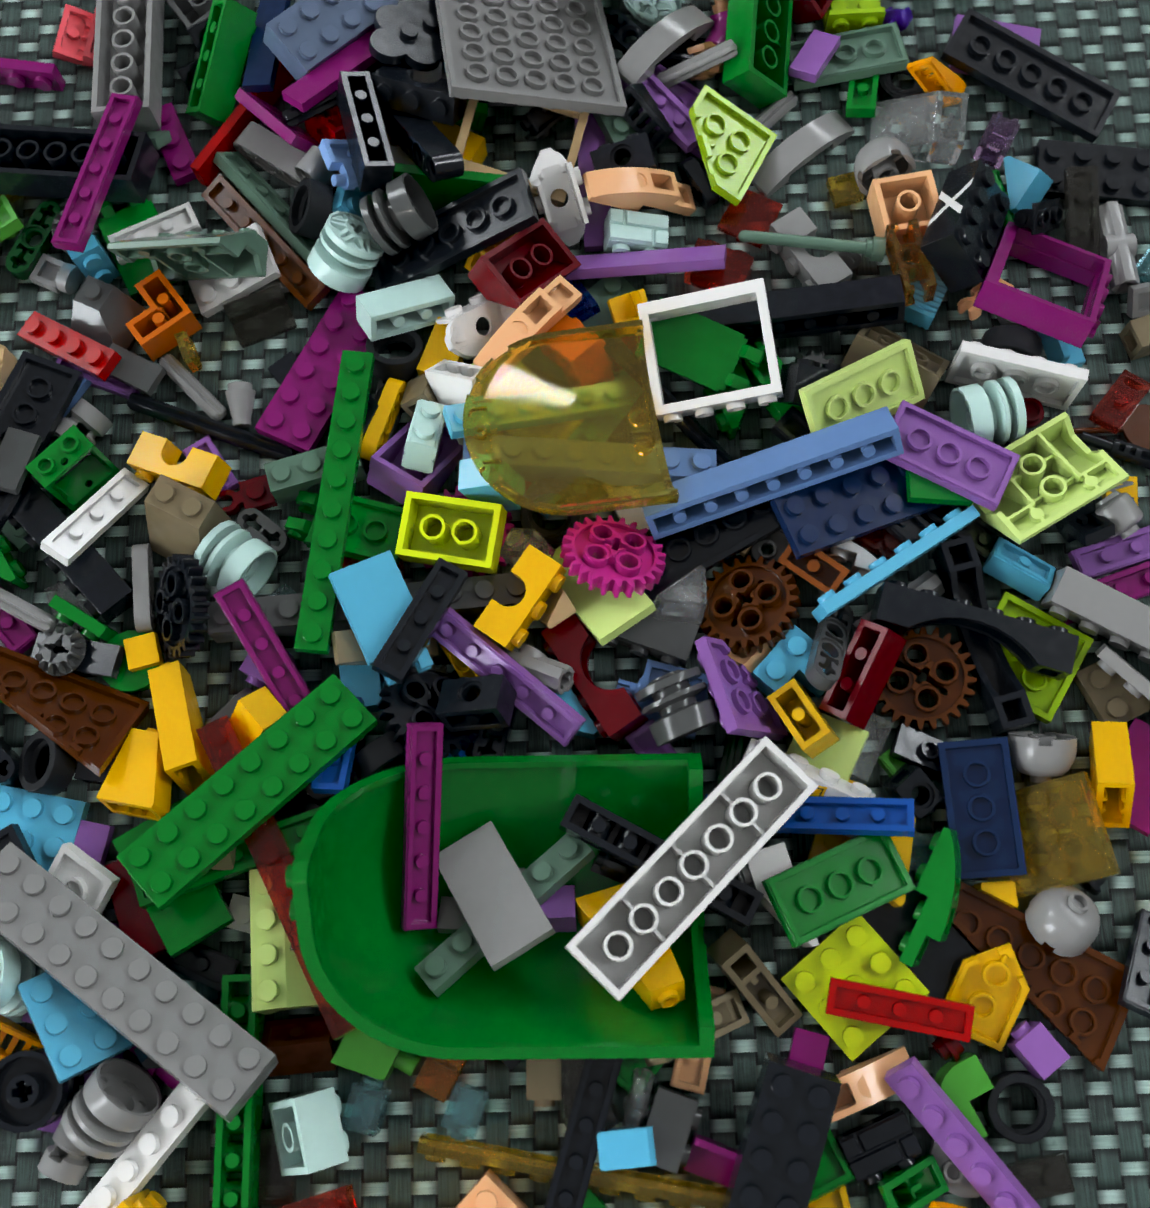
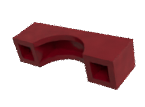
[541,613,649,742]

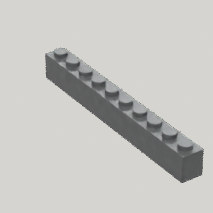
[207,573,526,643]

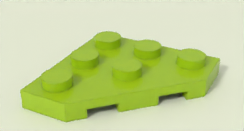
[688,84,777,206]
[995,591,1094,724]

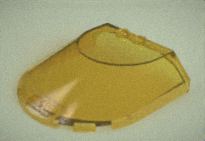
[463,320,679,516]

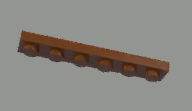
[201,174,331,311]

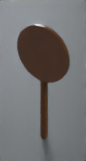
[1073,404,1150,450]

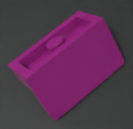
[683,1133,738,1187]

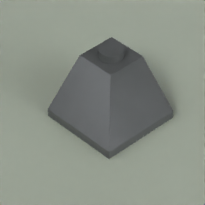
[71,275,146,351]

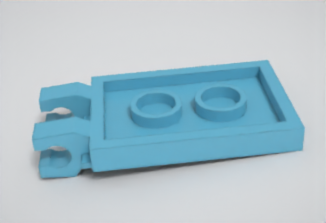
[328,550,434,687]

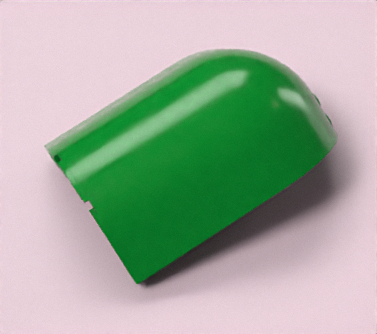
[285,753,715,1060]

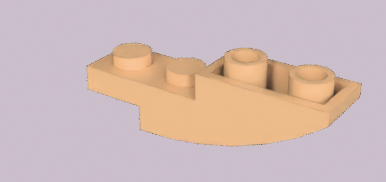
[582,167,696,216]
[473,275,583,384]
[831,1045,910,1123]

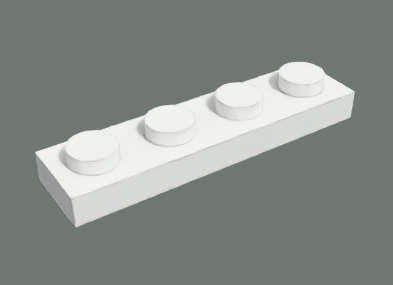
[40,468,150,567]

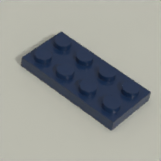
[937,737,1027,879]

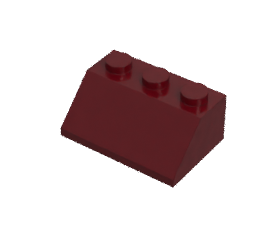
[467,217,581,309]

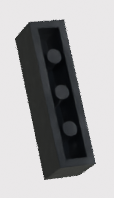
[336,71,395,192]

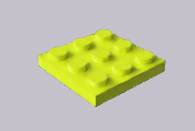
[780,915,930,1062]

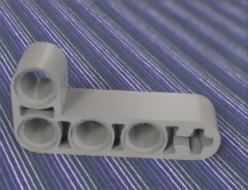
[232,121,337,189]

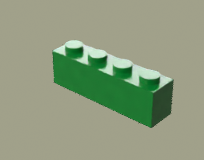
[185,0,257,127]

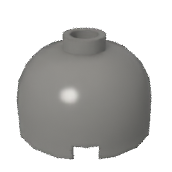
[853,136,916,196]
[1008,731,1077,783]
[1025,884,1100,957]

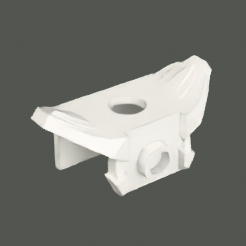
[529,147,592,247]
[436,293,516,360]

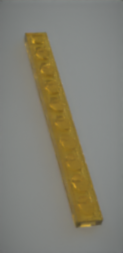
[417,1132,727,1208]

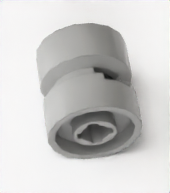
[55,398,113,445]
[37,1118,90,1185]

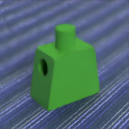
[331,1024,422,1081]

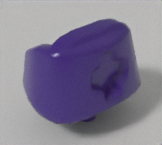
[882,7,913,31]

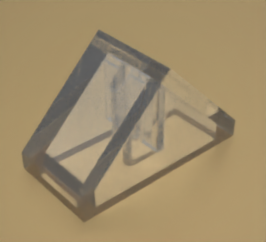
[651,565,707,624]

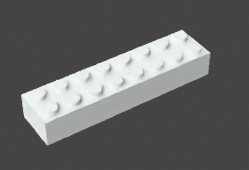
[564,736,818,1001]

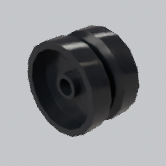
[0,1048,79,1133]

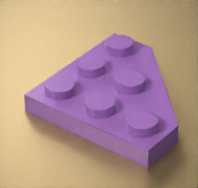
[694,636,788,741]

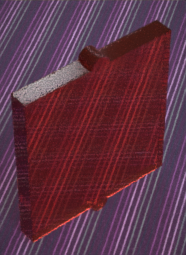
[717,189,783,249]

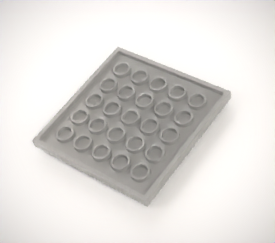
[435,0,627,117]

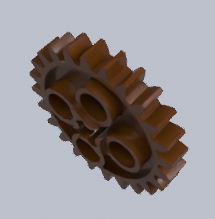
[696,555,802,655]
[877,627,977,731]

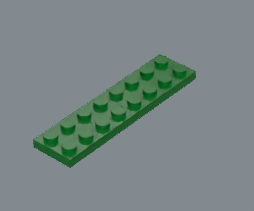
[116,673,379,911]

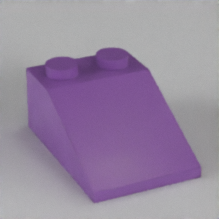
[367,420,463,505]

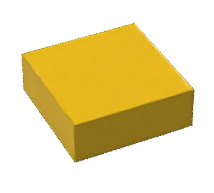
[123,632,163,672]

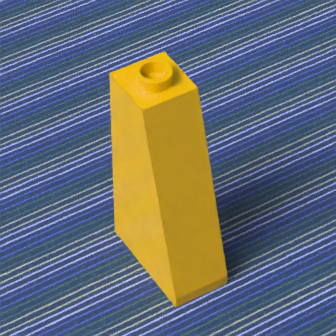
[147,660,217,796]
[575,883,685,1011]

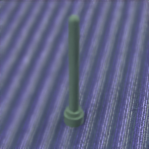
[738,230,886,262]

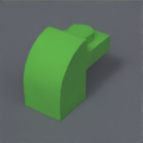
[934,1052,994,1138]

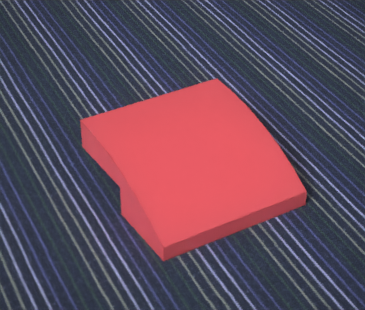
[52,4,96,67]

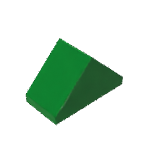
[878,1154,950,1208]

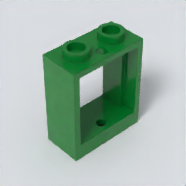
[25,425,120,512]

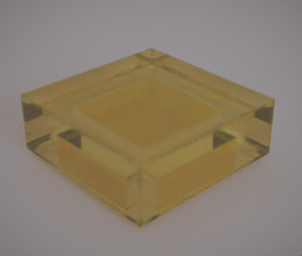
[826,172,864,208]
[174,331,203,373]

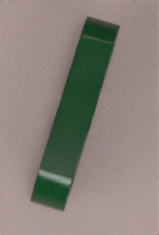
[5,201,62,280]

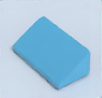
[982,537,1056,601]

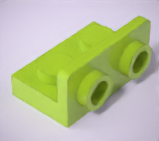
[823,0,886,34]

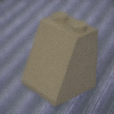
[144,474,232,559]

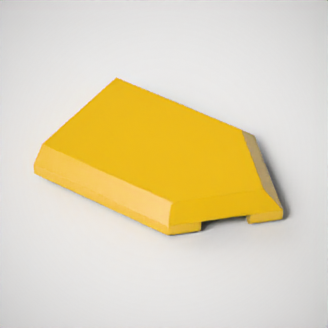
[945,943,1030,1052]

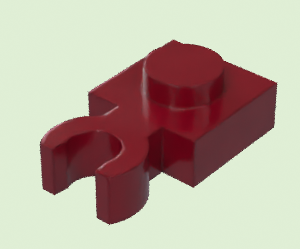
[219,475,278,516]

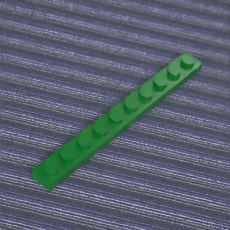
[294,350,375,655]

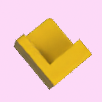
[607,289,648,335]

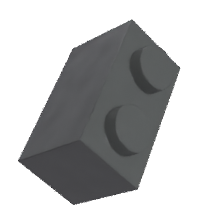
[644,1084,703,1174]

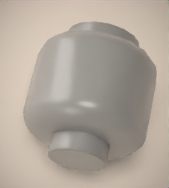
[1095,490,1143,540]

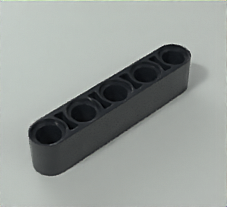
[379,106,464,183]

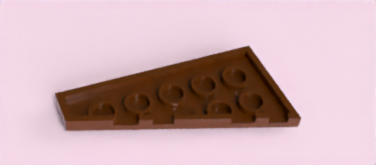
[0,646,150,777]
[952,881,1129,1072]

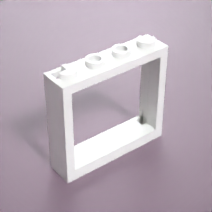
[637,278,784,424]

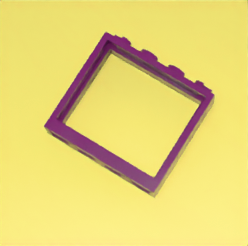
[973,221,1113,348]

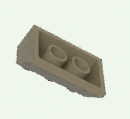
[840,326,950,409]

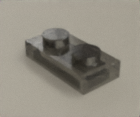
[1005,1152,1075,1200]

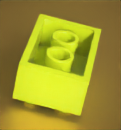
[395,491,507,574]

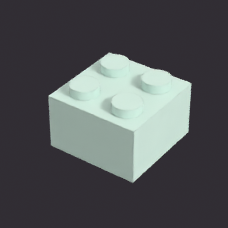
[268,1087,349,1176]

